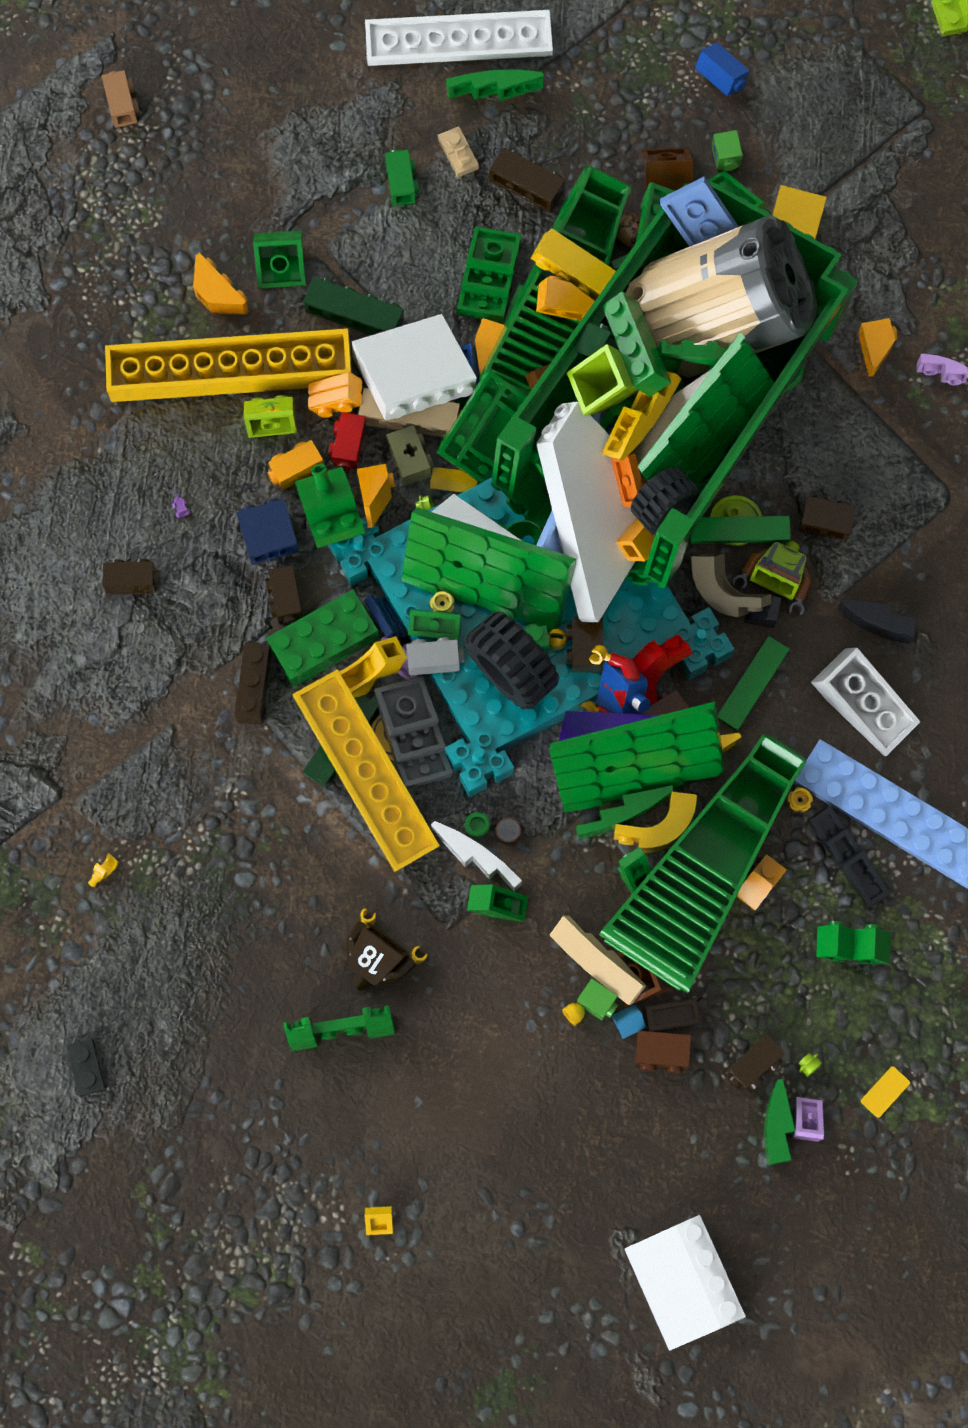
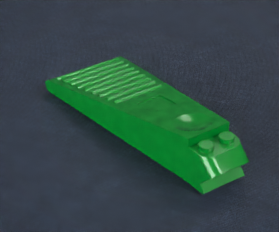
[479,165,631,396]
[599,734,807,993]

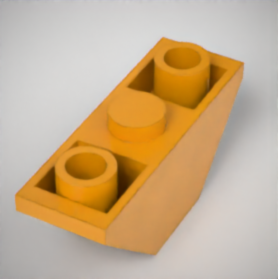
[193,252,249,315]

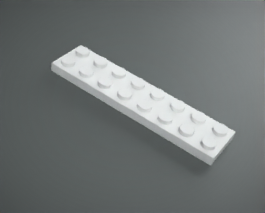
[365,10,553,66]

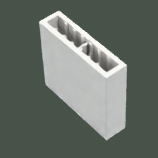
[352,314,476,421]

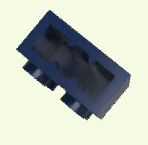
[236,499,299,565]

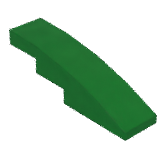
[446,70,544,102]
[576,785,673,841]

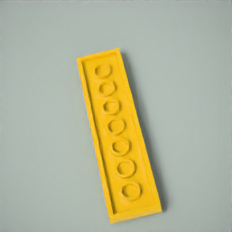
[293,669,440,872]

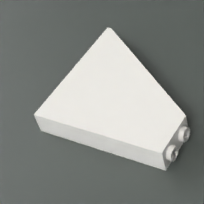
[536,402,648,622]

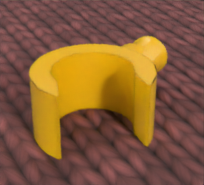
[88,853,119,887]

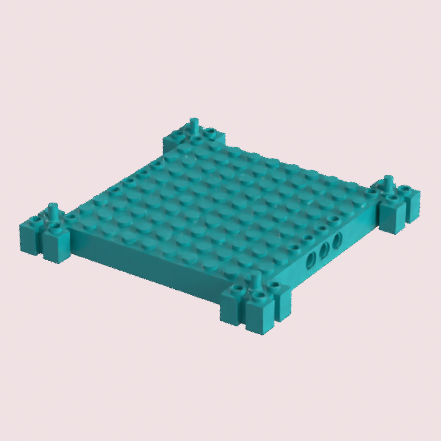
[328,478,734,798]

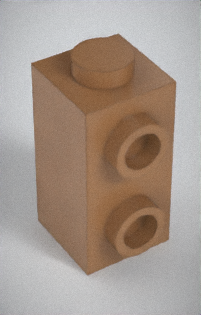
[101,70,140,128]

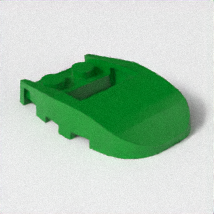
[657,340,729,395]

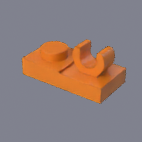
[611,453,647,507]

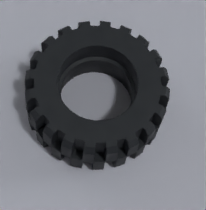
[464,612,559,710]

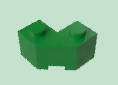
[816,921,891,964]

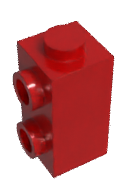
[329,412,367,471]

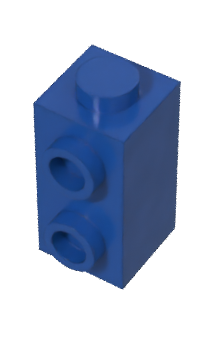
[695,42,750,97]

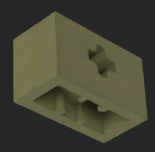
[386,425,434,486]

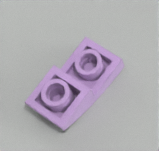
[917,354,968,385]

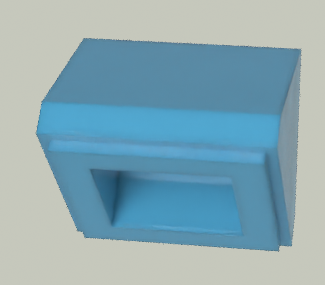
[612,1004,646,1039]

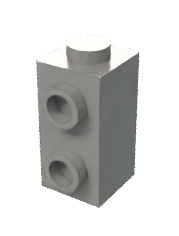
[406,637,464,675]

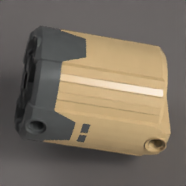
[626,215,818,378]

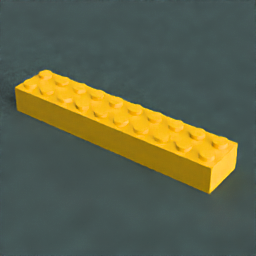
[105,329,352,402]

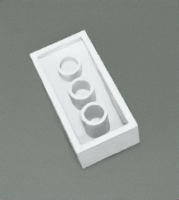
[811,648,920,756]

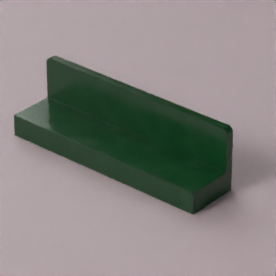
[303,695,380,789]

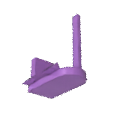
[172,491,191,518]

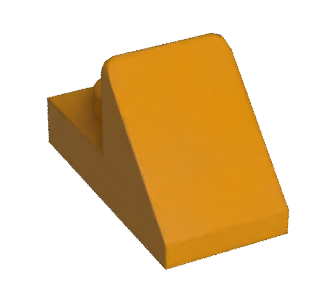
[736,854,787,911]

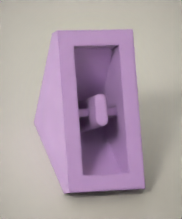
[792,1097,824,1142]

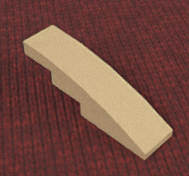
[550,916,646,1005]

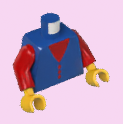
[579,645,650,714]

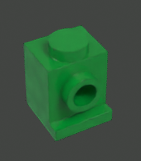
[524,624,550,654]

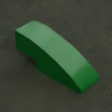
[764,1079,795,1166]

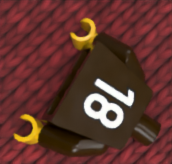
[346,909,427,991]

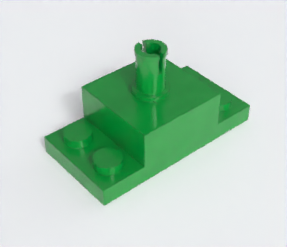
[294,464,365,548]

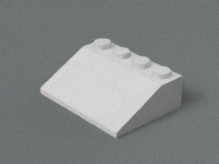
[625,1215,746,1350]

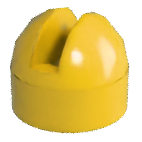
[548,628,567,650]
[562,1003,585,1026]

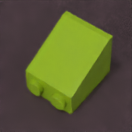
[567,344,638,416]

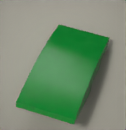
[456,226,522,323]

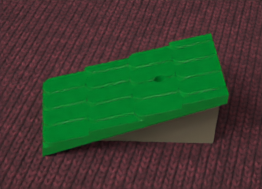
[631,332,774,489]

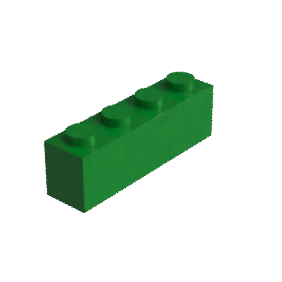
[602,291,671,397]

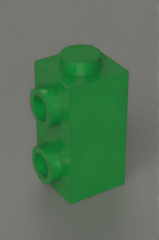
[385,149,419,206]

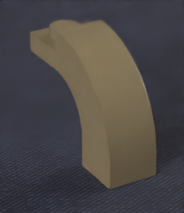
[691,553,772,617]

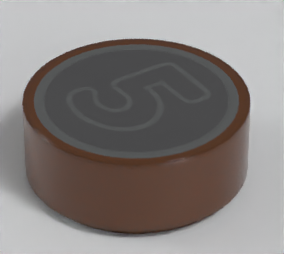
[496,817,521,844]

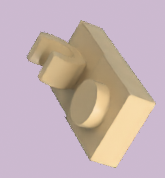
[438,126,479,178]

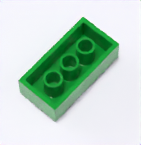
[266,590,379,688]

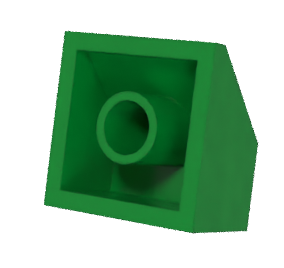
[253,230,306,289]

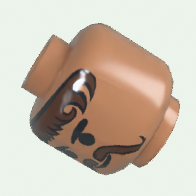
[616,212,641,249]

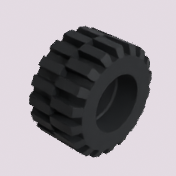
[630,467,701,536]

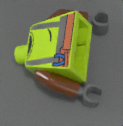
[733,541,812,618]

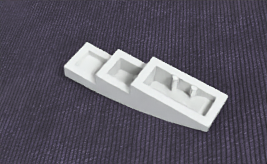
[431,821,522,892]

